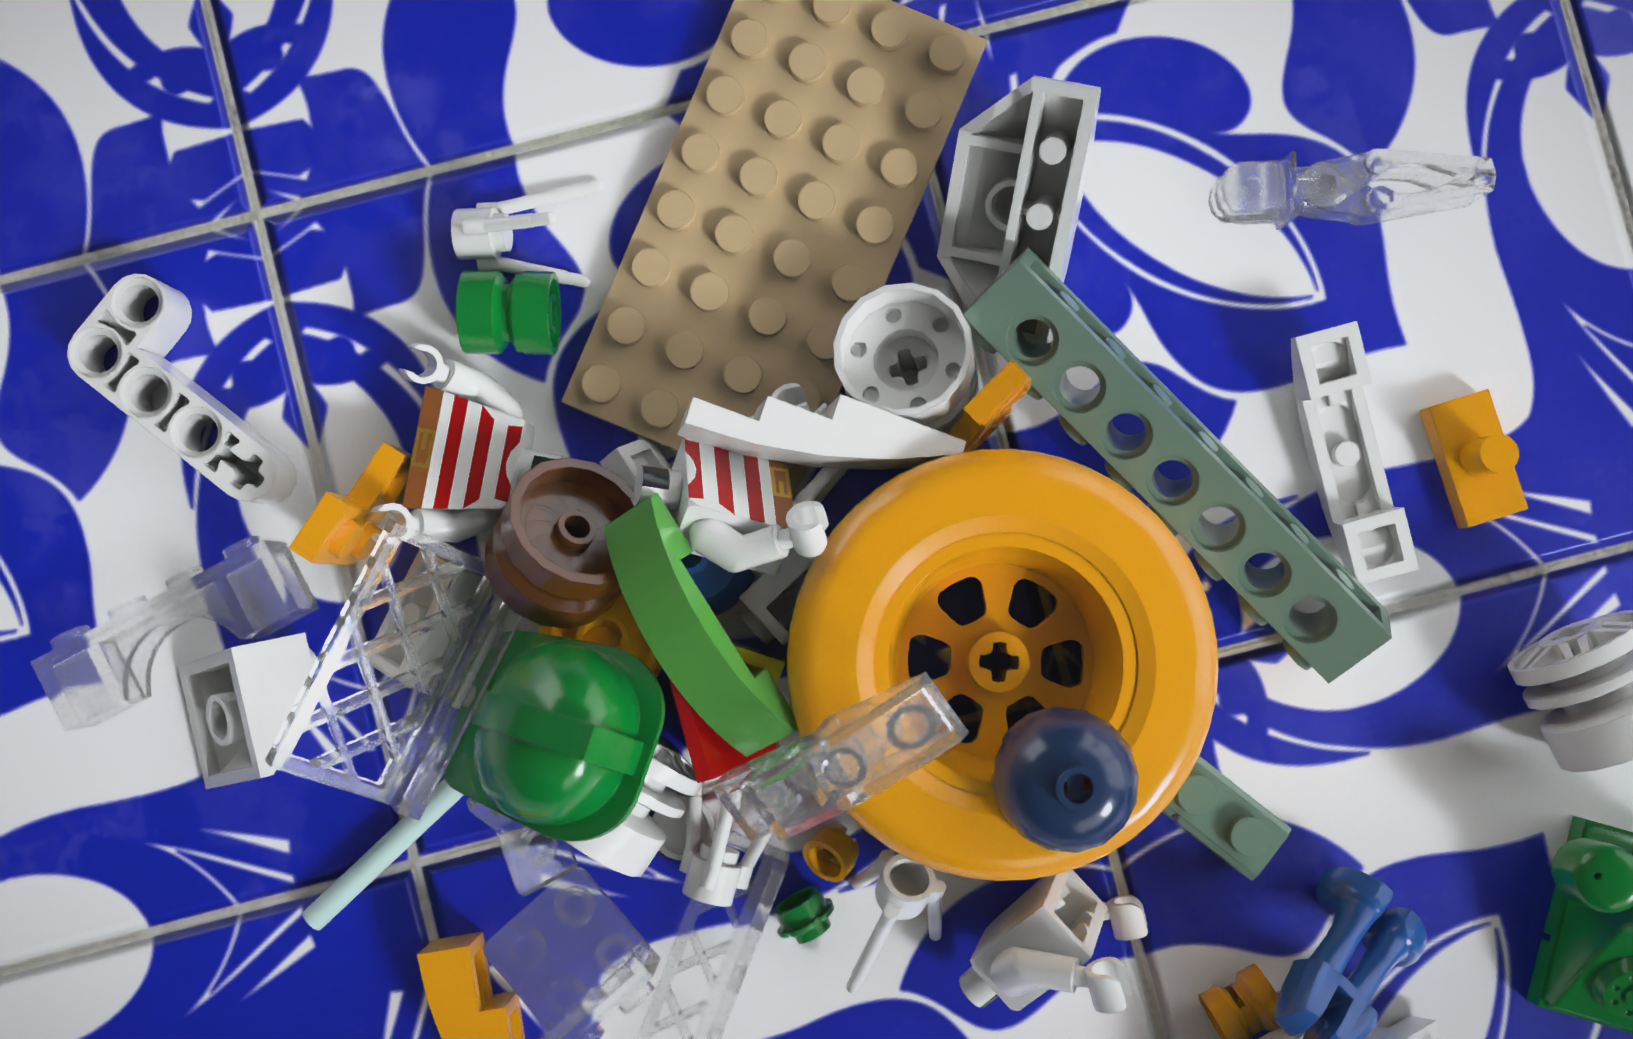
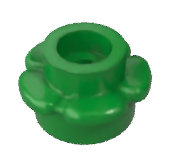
[773,885,835,944]

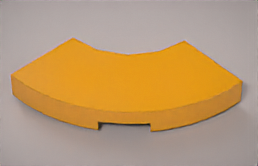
[947,360,1032,452]

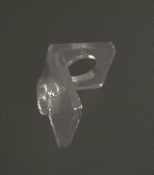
[466,798,578,896]

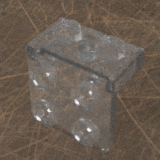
[484,866,661,1039]

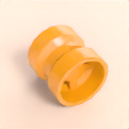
[1198,963,1281,1039]

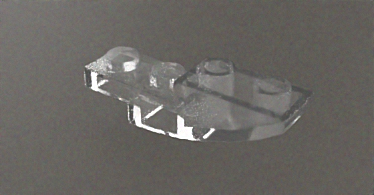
[711,672,968,842]

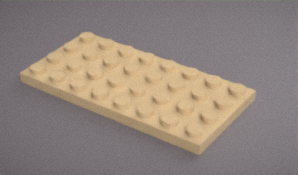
[561,0,988,501]

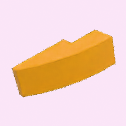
[417,932,525,1039]

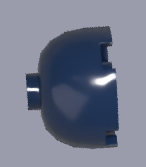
[991,706,1139,853]

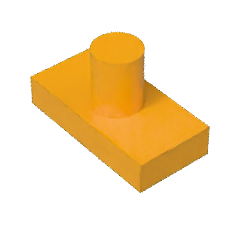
[1419,389,1529,529]

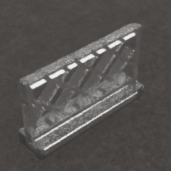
[265,518,523,820]

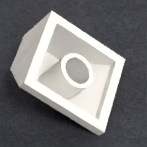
[178,633,320,789]

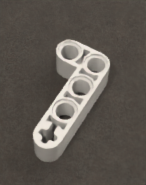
[67,274,297,505]

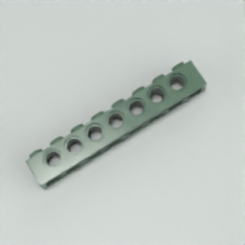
[963,247,1392,684]

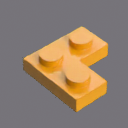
[289,442,412,566]

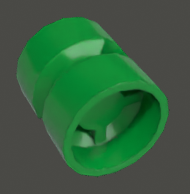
[456,270,561,355]

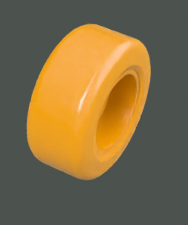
[787,449,1218,881]

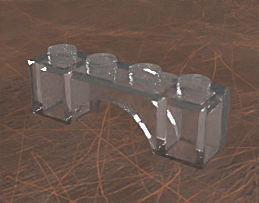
[30,536,319,731]

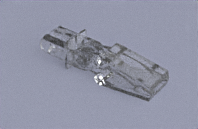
[1208,149,1497,230]

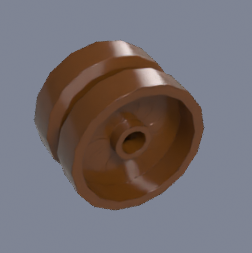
[485,457,636,629]

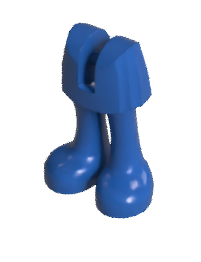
[1272,867,1427,1039]

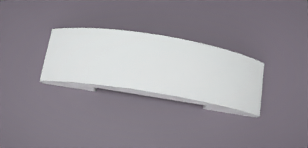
[1291,321,1419,585]

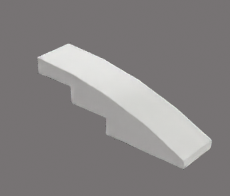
[677,394,966,470]

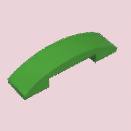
[604,493,798,757]

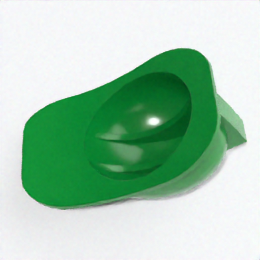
[442,629,665,842]

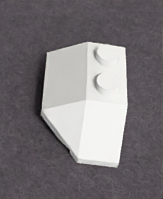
[937,75,1101,345]

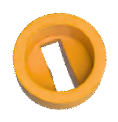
[802,824,860,882]

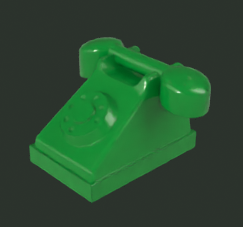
[1526,815,1633,1034]

